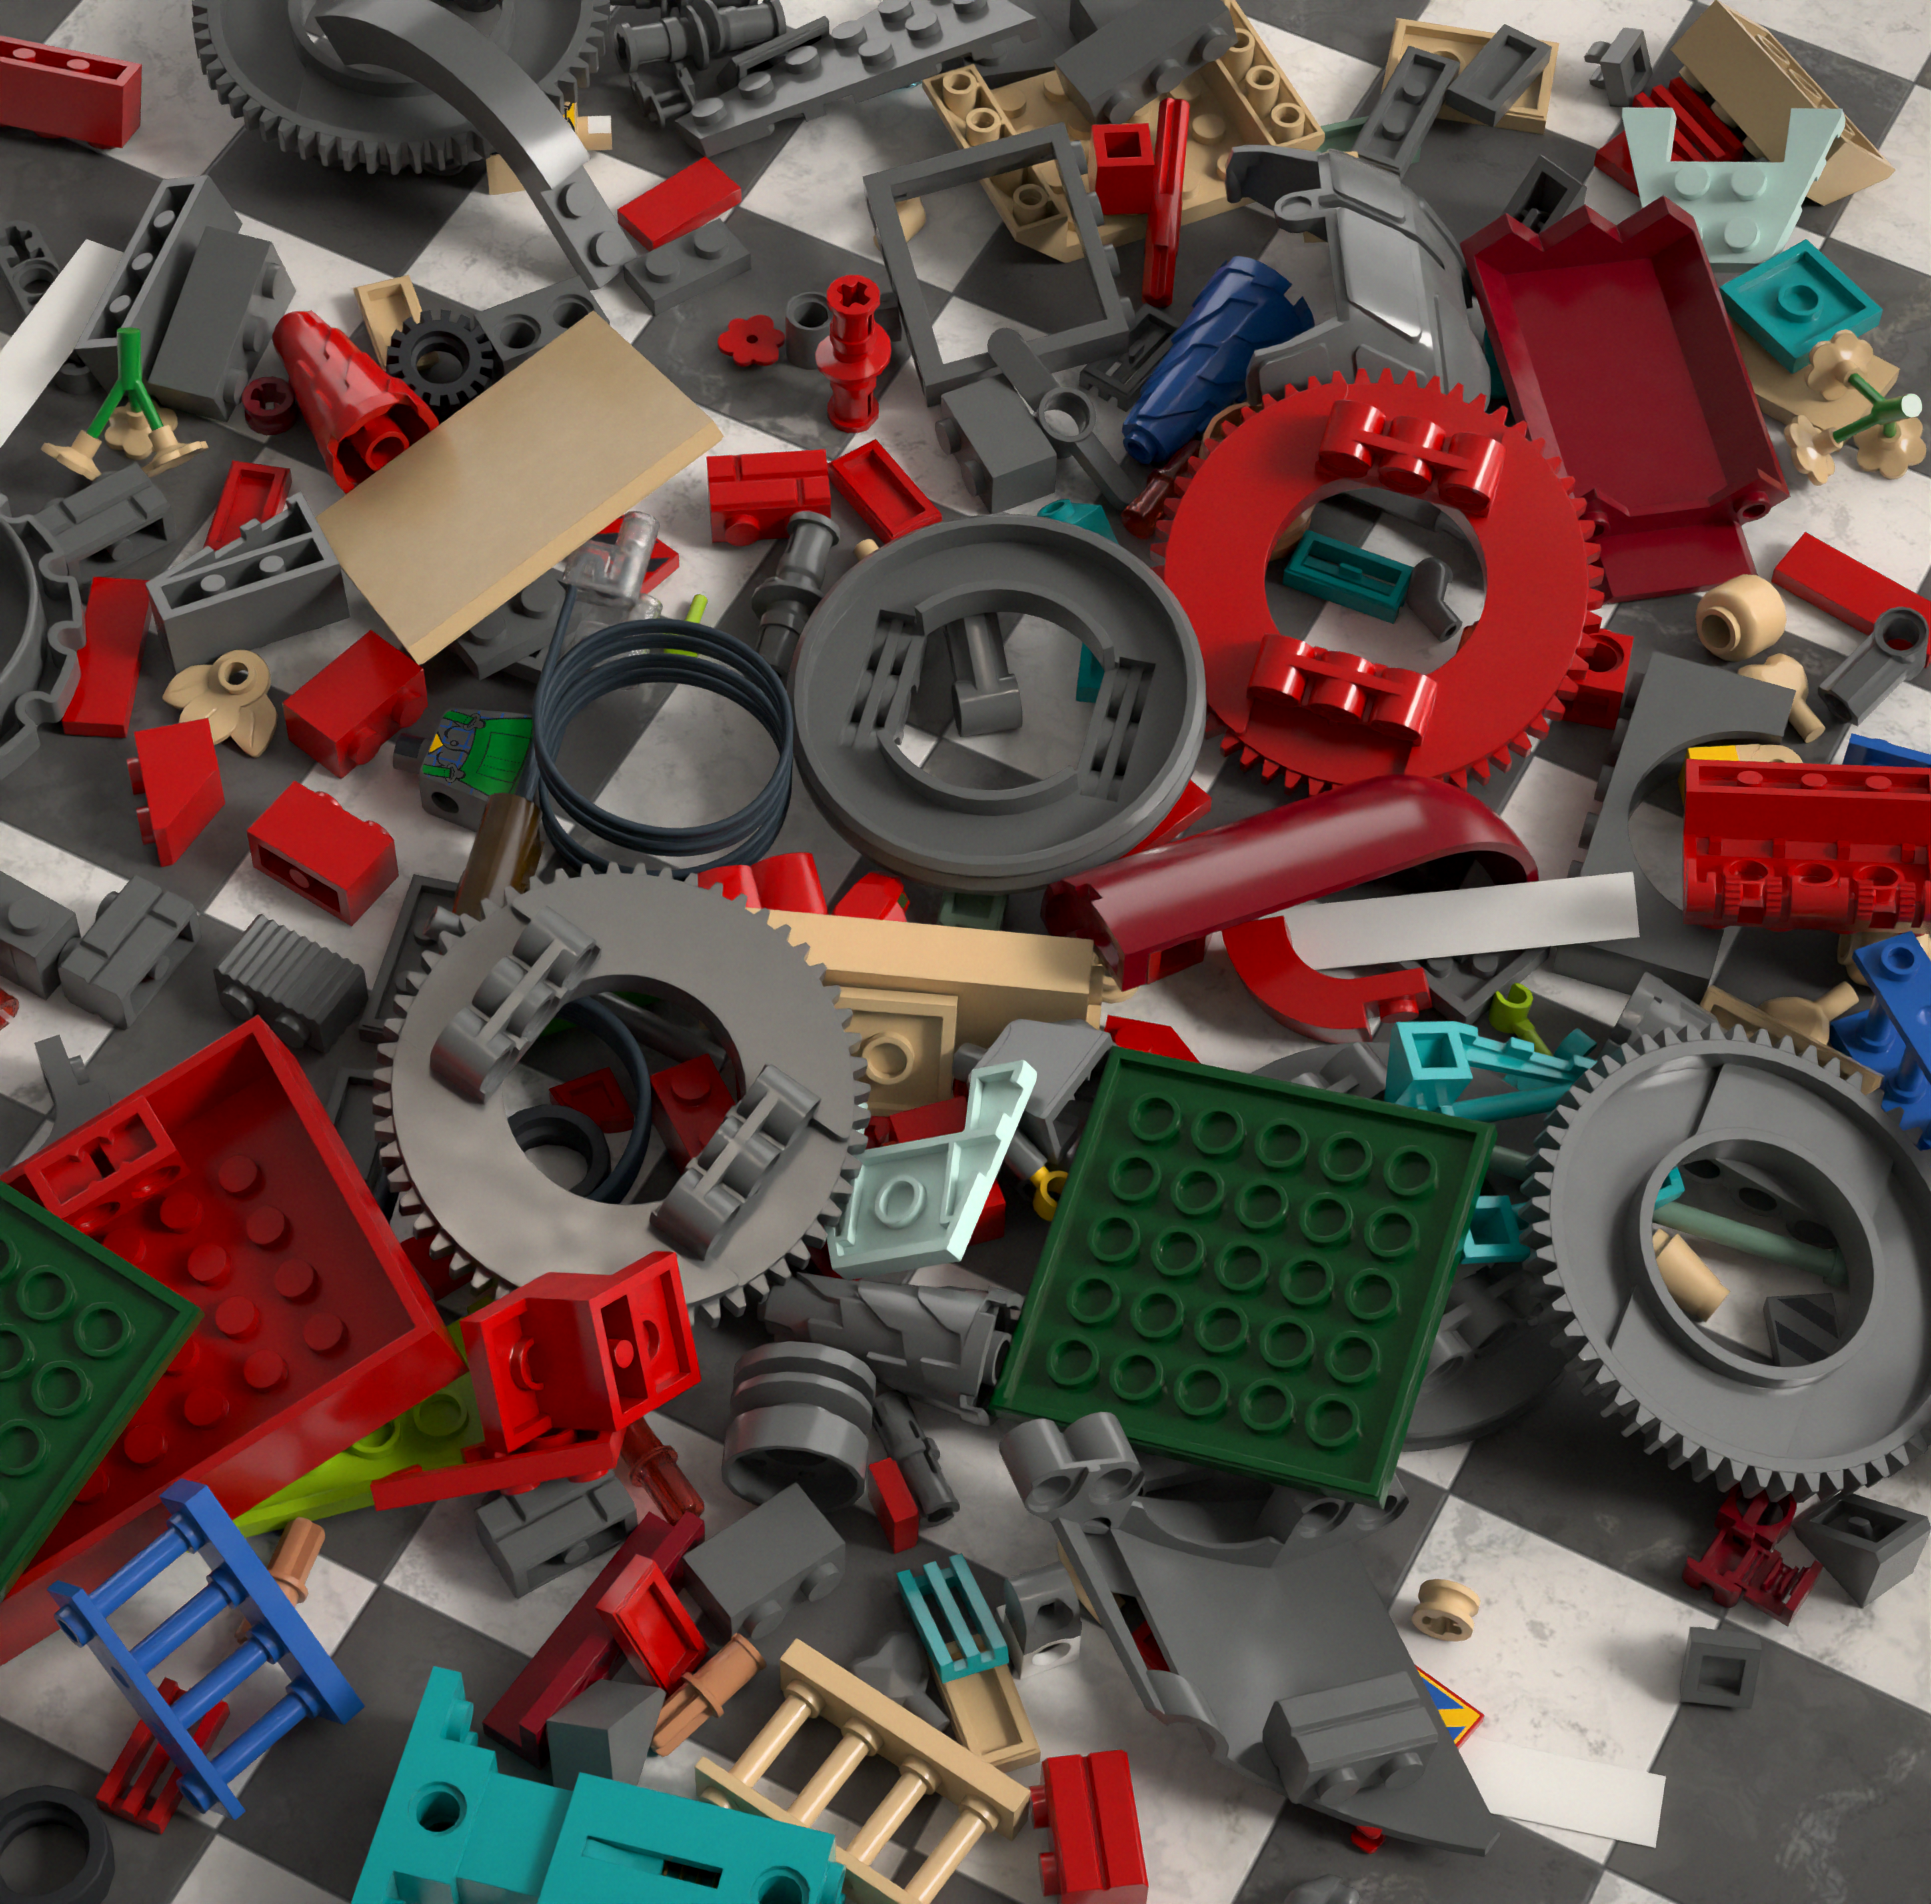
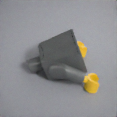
[952,1018,1119,1221]

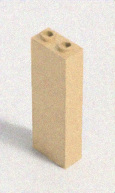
[699,907,1105,1053]

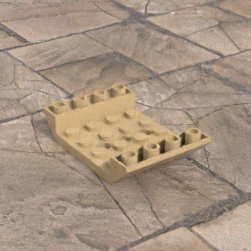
[922,0,1325,263]

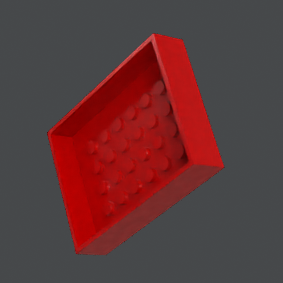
[0,1015,470,1666]

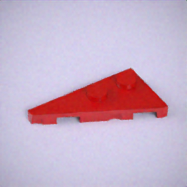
[370,1426,627,1512]

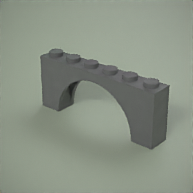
[1552,651,1796,1005]

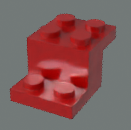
[459,1251,702,1454]

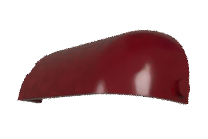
[1040,774,1539,992]

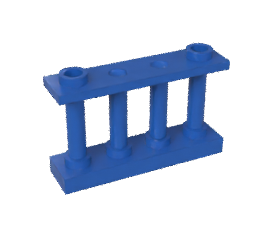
[1829,930,1931,1151]
[46,1478,365,1820]

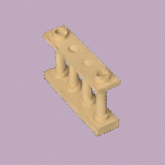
[694,1638,1031,1904]

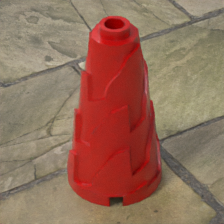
[272,310,439,494]

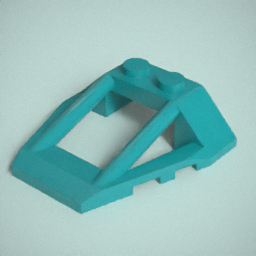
[1384,1021,1685,1264]

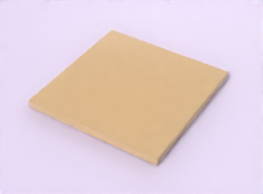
[315,310,724,665]

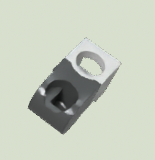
[995,1561,1082,1680]

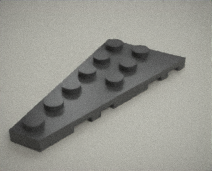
[675,0,1042,158]

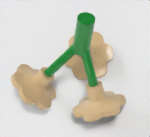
[41,327,209,481]
[1784,329,1926,486]

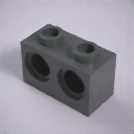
[473,275,610,383]

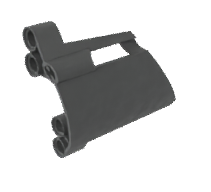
[999,1412,1501,1857]

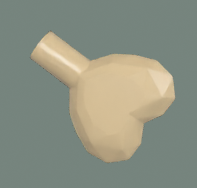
[1737,653,1825,743]
[1757,981,1859,1045]

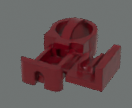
[1682,1481,1824,1627]

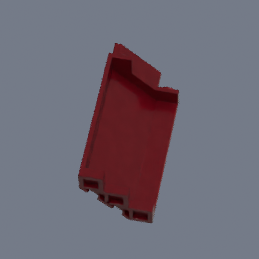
[1460,195,1791,604]

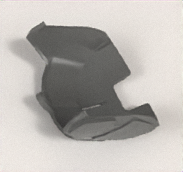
[1224,145,1491,412]

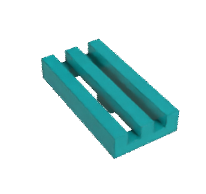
[1282,529,1414,624]
[896,1553,1009,1684]

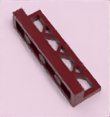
[482,1510,705,1770]

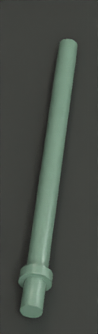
[1487,1145,1849,1288]

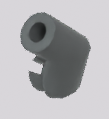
[1406,557,1463,642]

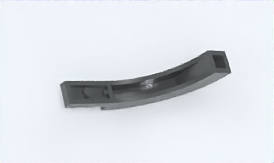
[314,0,638,290]

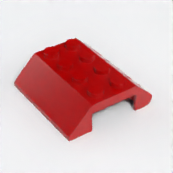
[1682,759,1931,937]

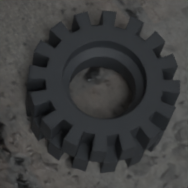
[386,309,493,425]

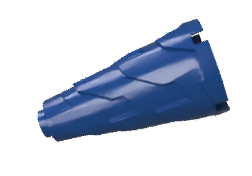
[1122,256,1315,464]

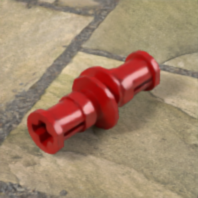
[815,275,892,433]

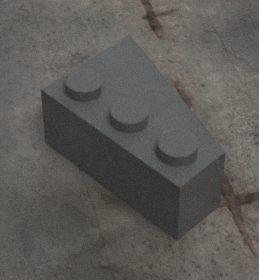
[148,225,296,422]
[145,491,350,675]

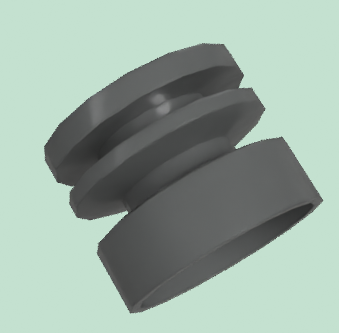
[721,1341,876,1513]

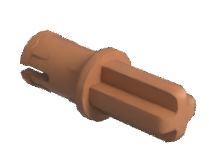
[234,1517,325,1645]
[649,1633,767,1757]

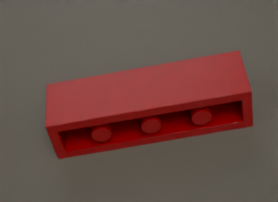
[0,35,142,149]

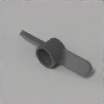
[987,328,1140,512]

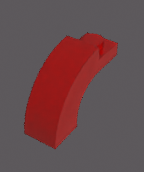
[1221,915,1432,1044]

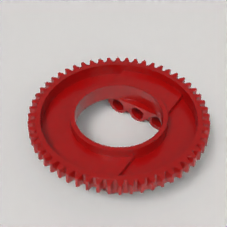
[1150,368,1604,797]

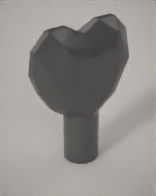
[844,1631,951,1733]

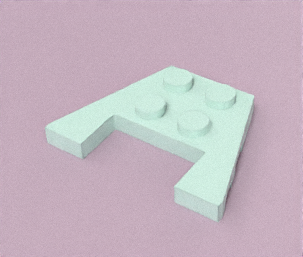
[1622,107,1845,273]
[824,1060,1037,1280]

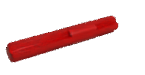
[1142,98,1190,308]

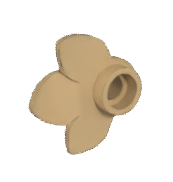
[162,649,278,758]

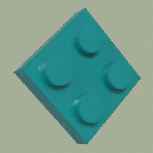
[1719,239,1883,374]

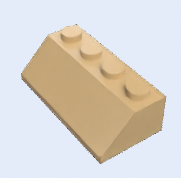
[1670,0,1896,206]

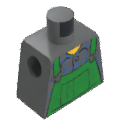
[393,707,533,833]

